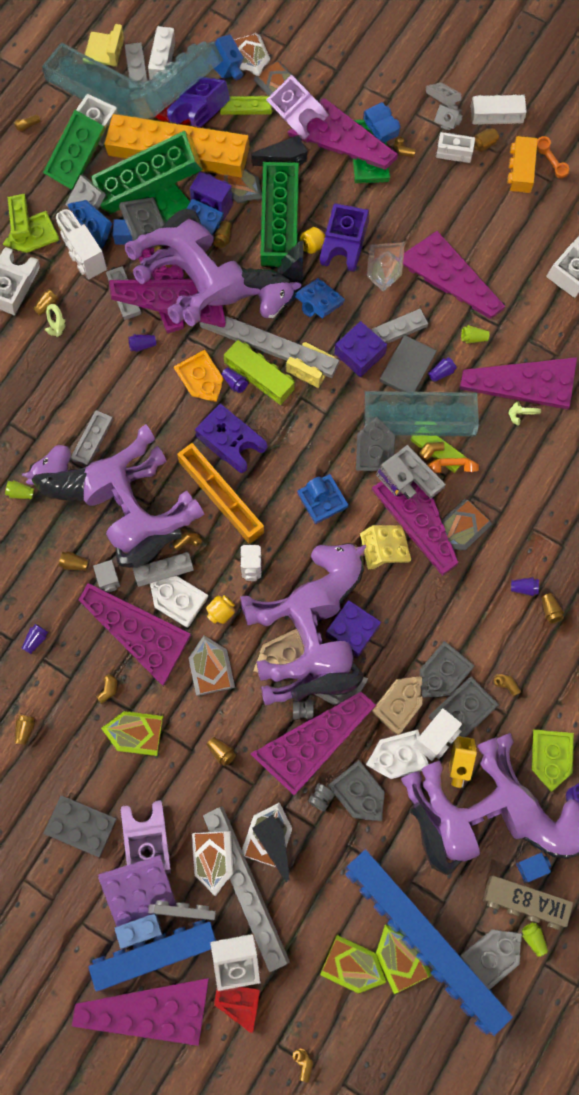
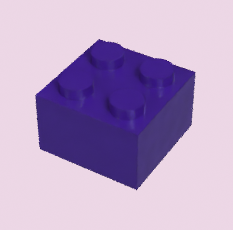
[190,172,233,221]
[334,321,387,377]
[326,600,381,659]

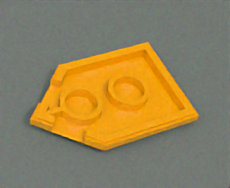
[173,350,223,402]

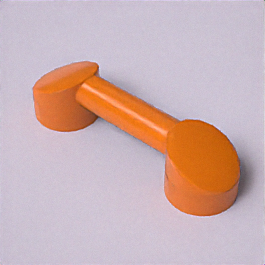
[537,136,569,178]
[427,458,479,473]

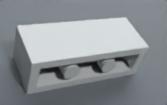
[148,26,175,84]
[471,95,526,124]

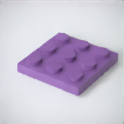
[98,855,176,926]

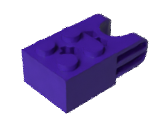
[167,76,230,128]
[320,203,369,272]
[195,403,268,473]

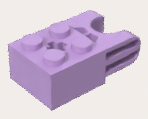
[267,75,329,140]
[121,800,171,874]

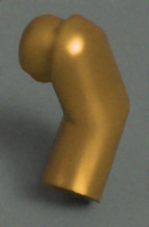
[14,114,40,132]
[394,136,416,158]
[419,442,444,461]
[172,533,202,551]
[96,674,117,704]

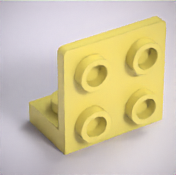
[84,24,124,66]
[286,342,335,388]
[360,525,411,569]

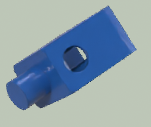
[207,34,243,80]

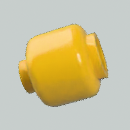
[300,227,325,254]
[206,595,235,624]

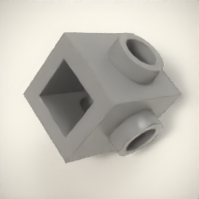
[434,103,463,130]

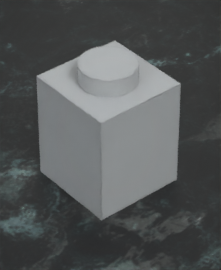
[93,560,120,593]

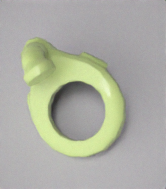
[45,304,66,337]
[509,402,541,425]

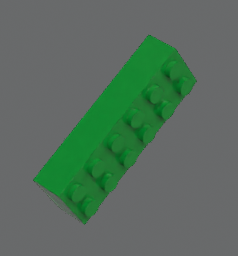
[91,130,203,214]
[260,162,298,267]

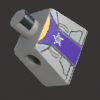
[376,454,417,500]

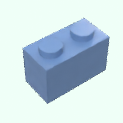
[115,914,163,949]

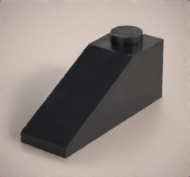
[251,135,307,166]
[278,241,303,285]
[252,814,290,883]

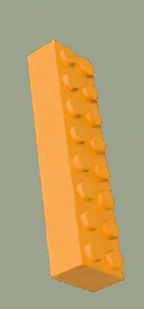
[105,114,250,178]

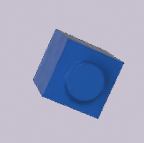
[113,220,133,245]
[516,853,551,883]

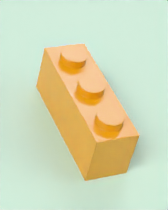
[507,136,537,193]

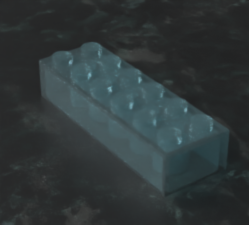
[125,41,223,119]
[42,42,149,117]
[364,391,479,436]

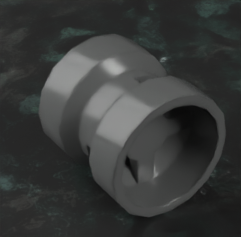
[293,700,313,720]
[308,784,335,812]

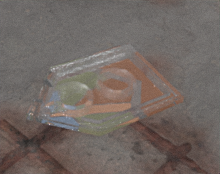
[367,242,405,292]

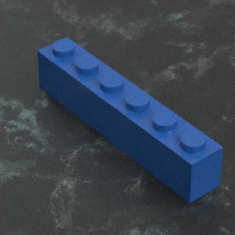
[88,919,217,992]

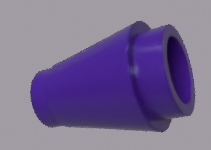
[128,334,156,352]
[428,357,457,382]
[222,368,248,393]
[511,577,539,596]
[21,624,48,654]

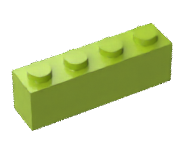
[224,340,295,405]

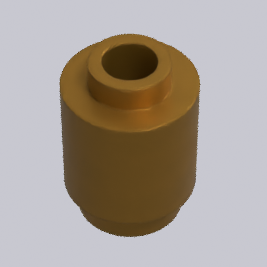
[474,128,499,152]

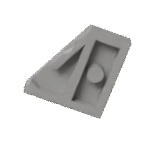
[66,175,106,210]

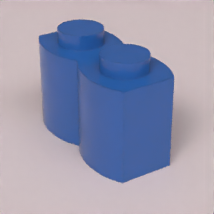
[363,102,400,143]

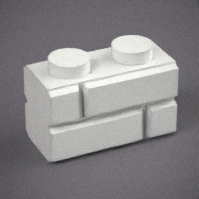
[436,132,475,163]
[241,545,261,581]

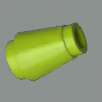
[461,325,489,343]
[5,480,34,499]
[521,922,548,957]

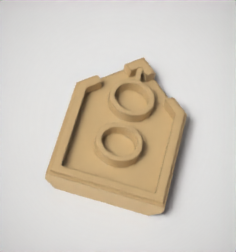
[253,629,304,673]
[372,676,422,735]

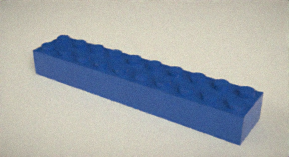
[345,849,513,1036]

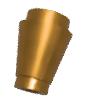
[213,221,232,248]
[32,289,59,316]
[59,551,88,571]
[542,593,564,624]
[14,714,35,745]
[206,737,236,766]

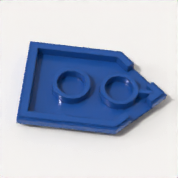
[68,200,112,249]

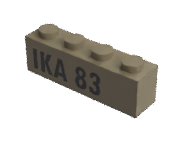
[482,875,573,930]

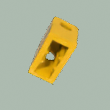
[449,736,477,788]

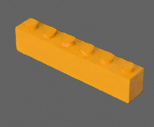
[177,443,264,545]

